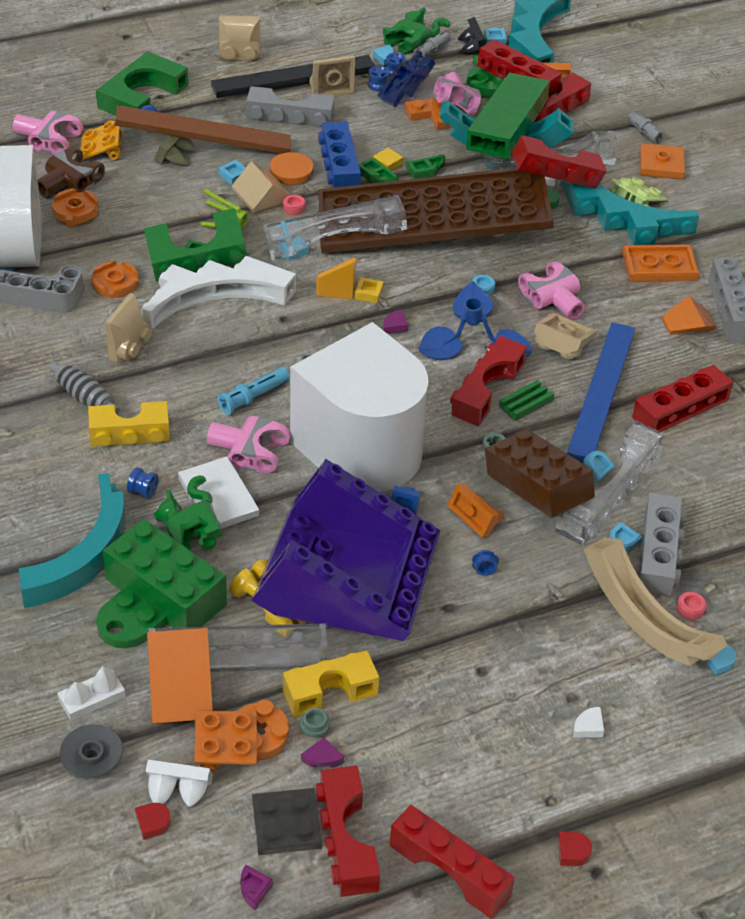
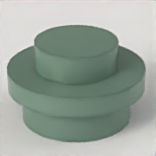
[300,708,330,737]

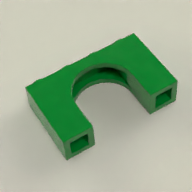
[96,51,189,116]
[144,208,248,282]

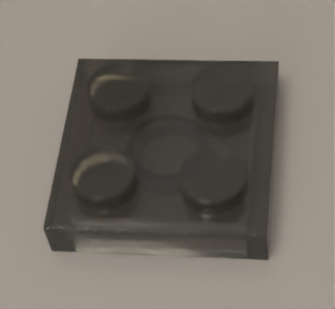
[252,788,322,856]

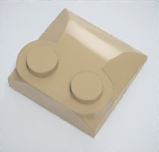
[219,15,261,61]
[309,55,355,96]
[105,293,152,363]
[534,313,598,359]

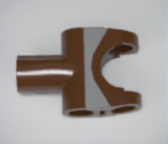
[37,147,105,198]

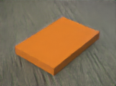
[622,245,700,282]
[147,628,213,723]

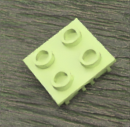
[610,177,668,207]

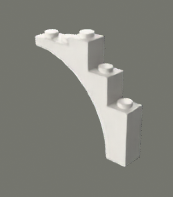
[141,256,296,330]

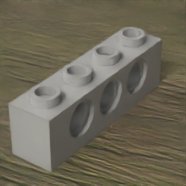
[708,258,745,343]
[639,492,686,596]

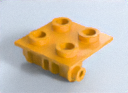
[81,121,122,161]

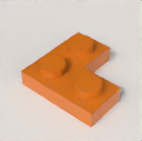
[404,97,451,130]

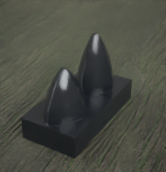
[458,16,487,53]

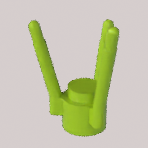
[201,189,248,229]

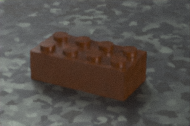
[485,429,595,518]

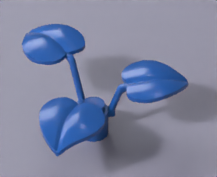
[418,281,532,360]

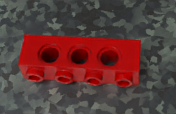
[477,39,562,97]
[632,364,733,436]

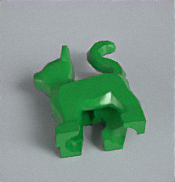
[383,7,451,55]
[154,475,223,552]

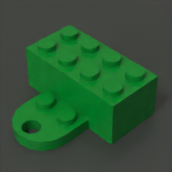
[96,519,227,649]

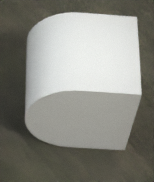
[0,145,42,268]
[290,322,428,492]

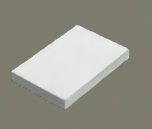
[178,456,259,529]

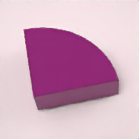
[383,309,408,334]
[301,737,344,768]
[240,865,273,910]

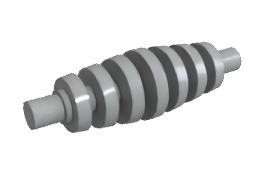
[49,361,120,415]

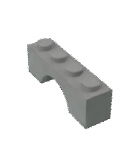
[246,86,335,127]

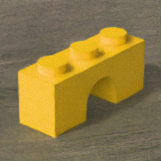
[88,401,170,447]
[283,650,379,718]

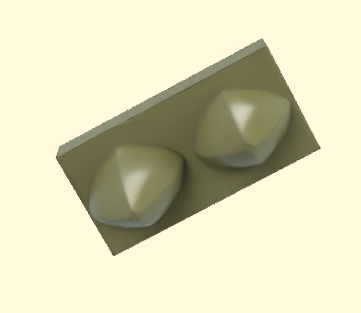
[154,135,195,165]

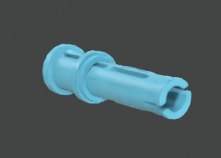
[217,367,290,415]

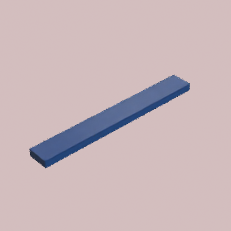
[567,322,635,463]

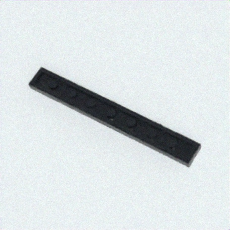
[211,55,375,98]

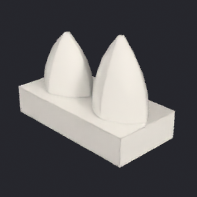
[57,666,126,721]
[146,759,213,807]

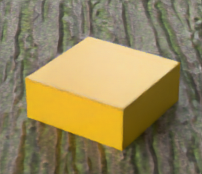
[373,148,403,171]
[355,277,384,304]

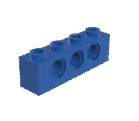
[318,121,361,188]

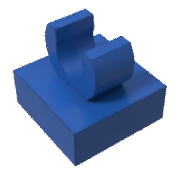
[391,486,421,515]

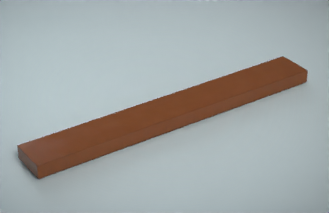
[115,105,291,154]

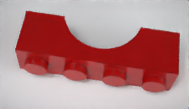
[533,72,592,123]
[512,136,607,188]
[450,335,527,427]
[315,765,380,897]
[389,804,515,919]

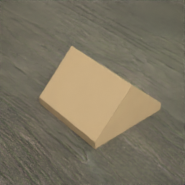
[232,161,291,213]

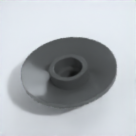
[60,724,123,778]

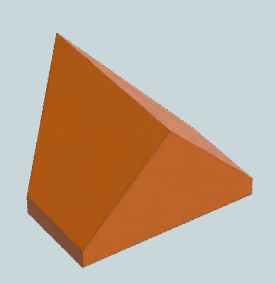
[662,295,716,335]

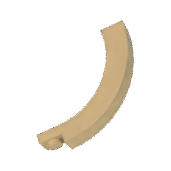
[584,537,727,666]

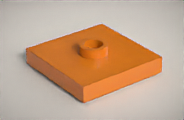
[640,143,685,179]

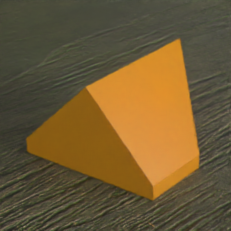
[316,257,357,299]

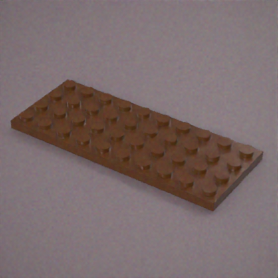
[318,168,554,253]

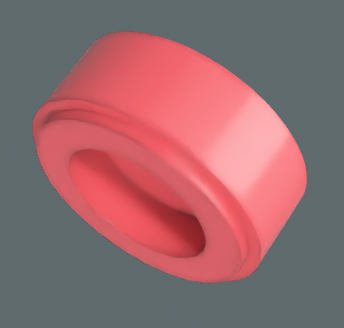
[283,195,306,215]
[677,592,707,620]

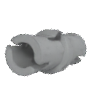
[414,31,450,60]
[628,110,665,144]

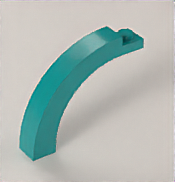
[440,100,574,155]
[19,473,126,608]

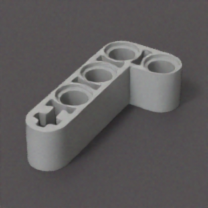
[0,265,84,313]

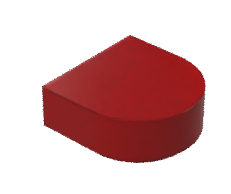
[135,803,171,840]
[558,832,592,866]

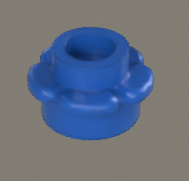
[472,550,499,576]

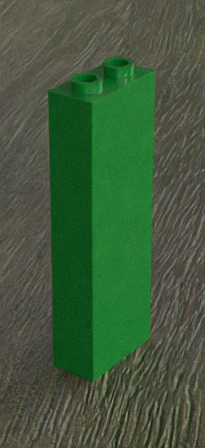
[466,73,550,159]

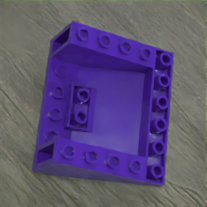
[251,458,440,641]

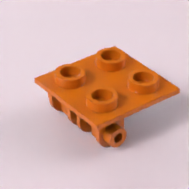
[194,711,257,774]

